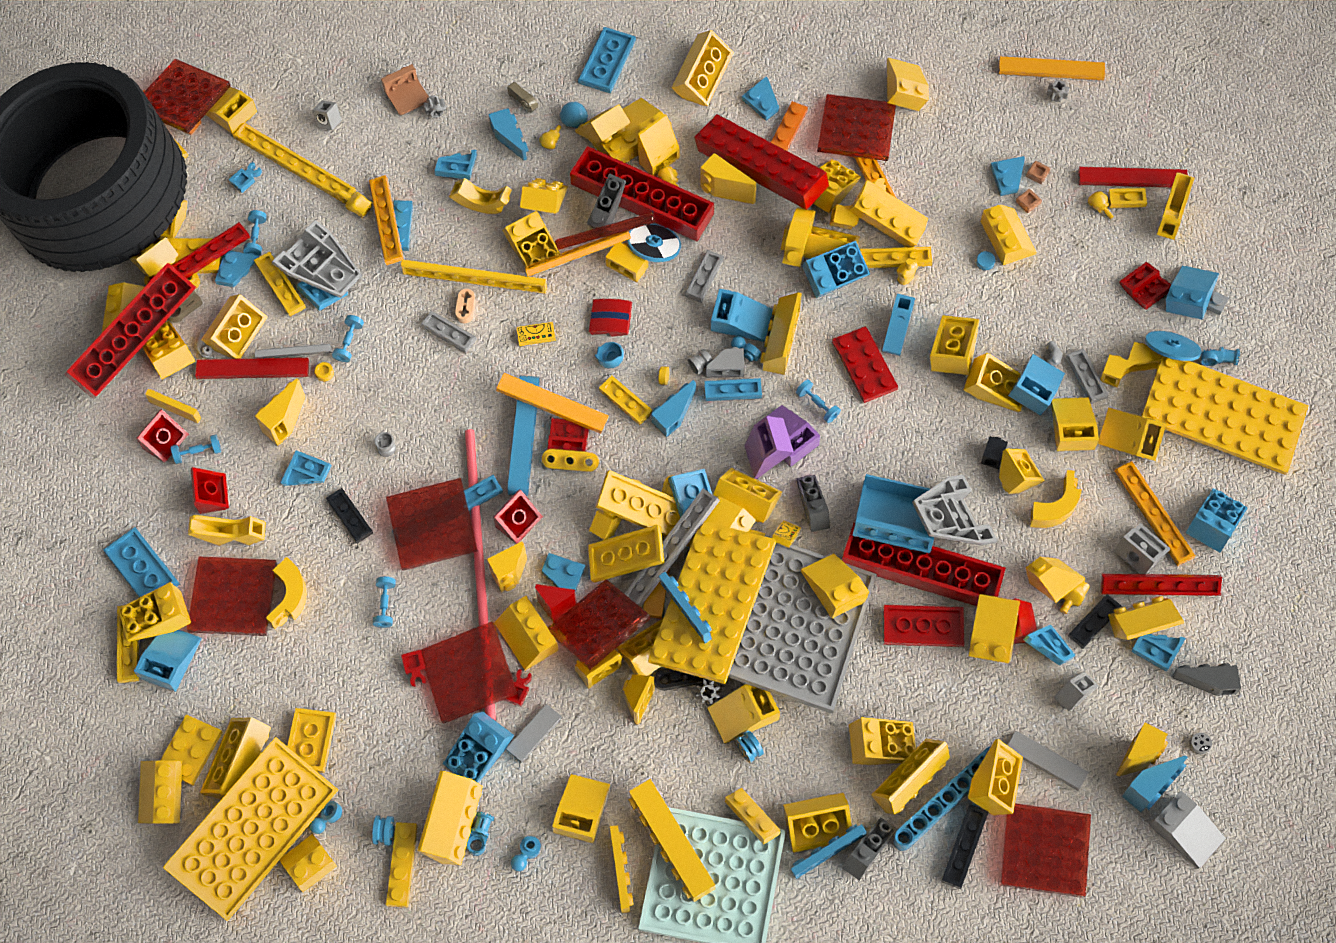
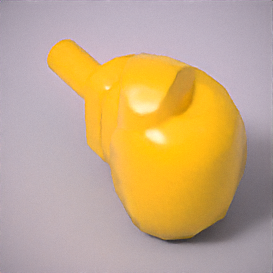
[539,125,561,149]
[657,166,679,187]
[1088,191,1114,219]

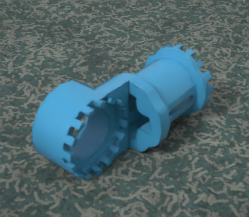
[1201,347,1240,366]
[467,812,495,856]

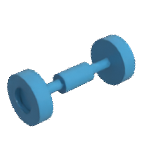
[243,210,267,256]
[332,315,364,363]
[796,379,841,423]
[171,434,221,464]
[373,576,396,628]

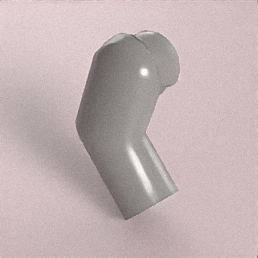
[195,332,212,358]
[1046,341,1062,367]

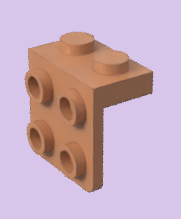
[381,64,429,115]

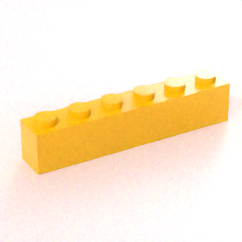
[628,779,715,902]

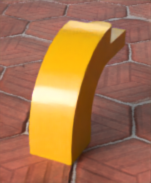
[449,178,512,214]
[782,207,816,267]
[1030,470,1082,528]
[266,557,307,629]

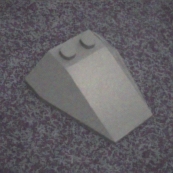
[272,220,362,298]
[912,475,998,545]

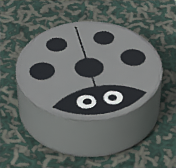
[1190,733,1212,754]

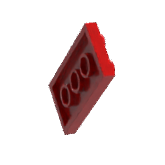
[832,326,898,403]
[883,605,965,647]

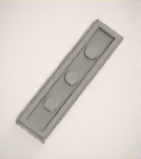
[255,344,333,358]
[1007,731,1089,791]

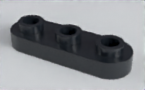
[654,668,710,691]

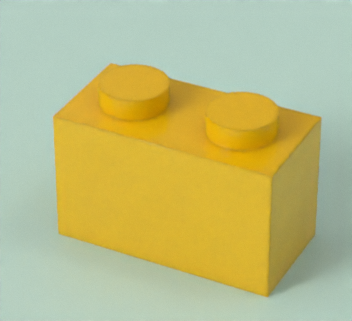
[605,242,648,282]

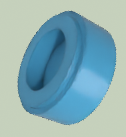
[976,251,995,270]

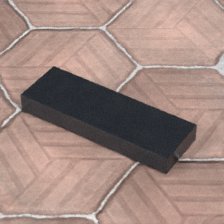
[326,488,373,543]
[1068,594,1123,649]

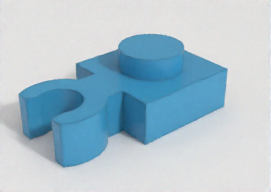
[229,162,262,193]

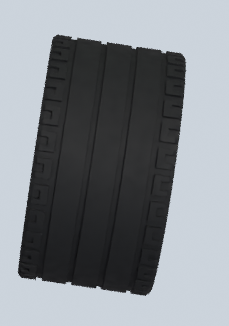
[0,62,187,272]

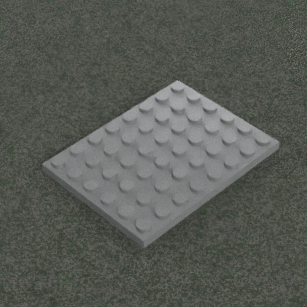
[728,535,877,714]

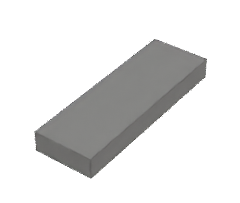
[685,250,724,303]
[420,311,477,353]
[1066,348,1108,404]
[506,704,562,763]

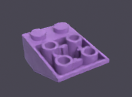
[768,405,820,467]
[744,416,794,479]

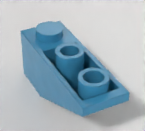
[488,108,529,160]
[882,293,915,356]
[651,380,696,437]

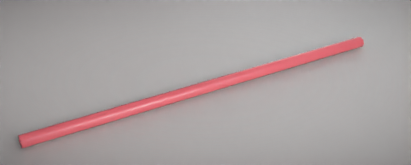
[465,429,496,721]

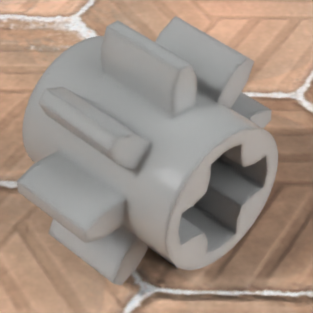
[1047,80,1070,102]
[424,95,446,118]
[696,679,720,704]

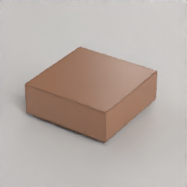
[1026,160,1051,185]
[1016,189,1042,213]

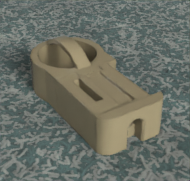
[507,82,539,113]
[168,291,203,323]

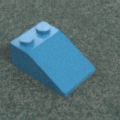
[1166,265,1219,320]

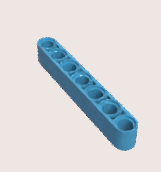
[508,375,540,496]
[893,746,991,851]

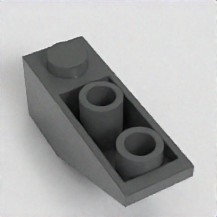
[587,173,626,234]
[797,475,830,532]
[1172,663,1241,696]
[843,817,898,881]

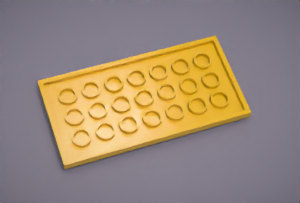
[1141,356,1309,475]
[648,521,776,684]
[163,737,338,921]

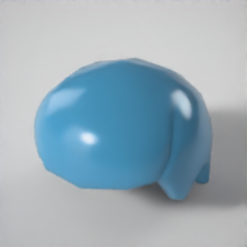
[560,102,588,128]
[595,341,624,369]

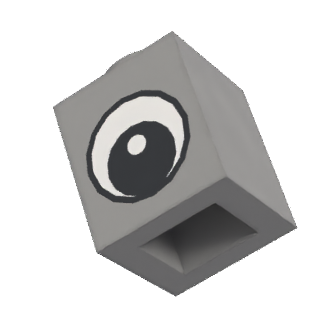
[312,100,342,130]

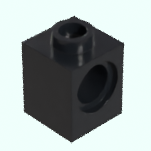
[980,436,1008,470]

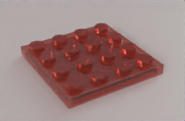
[144,59,231,134]
[817,94,896,161]
[386,478,478,571]
[187,556,277,636]
[548,579,651,670]
[421,621,518,724]
[1000,803,1091,898]

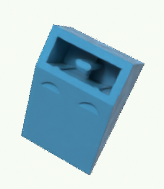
[802,241,870,298]
[711,289,773,342]
[1008,354,1065,416]
[1186,488,1248,553]
[134,630,202,692]
[443,712,514,783]
[1122,755,1188,813]

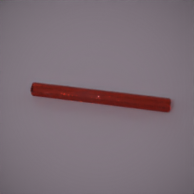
[555,212,656,250]

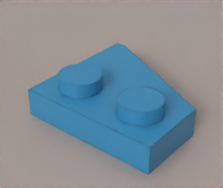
[742,77,779,121]
[435,150,477,180]
[990,156,1025,196]
[215,251,259,287]
[297,281,348,311]
[281,450,332,486]
[542,553,586,593]
[1023,624,1076,666]
[1131,634,1186,672]

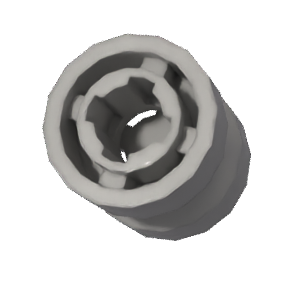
[688,349,713,375]
[374,432,396,457]

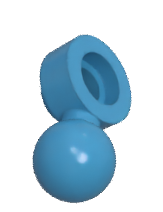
[731,336,762,362]
[309,801,342,834]
[511,836,541,872]

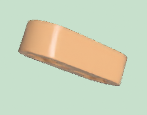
[455,289,475,323]

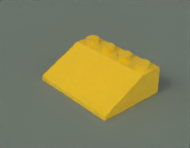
[588,98,672,163]

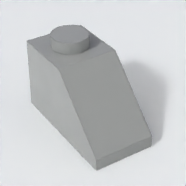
[706,347,744,378]
[1055,672,1098,711]

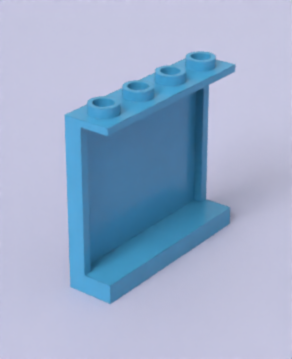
[852,474,934,553]

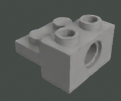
[1114,523,1171,574]

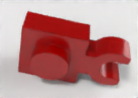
[401,650,427,687]
[502,669,532,707]

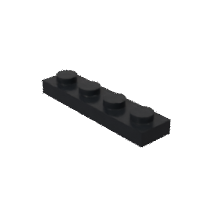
[941,804,989,890]

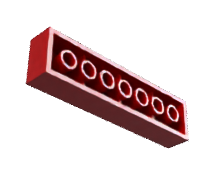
[694,114,829,210]
[570,146,714,242]
[64,262,197,400]
[842,522,1006,606]

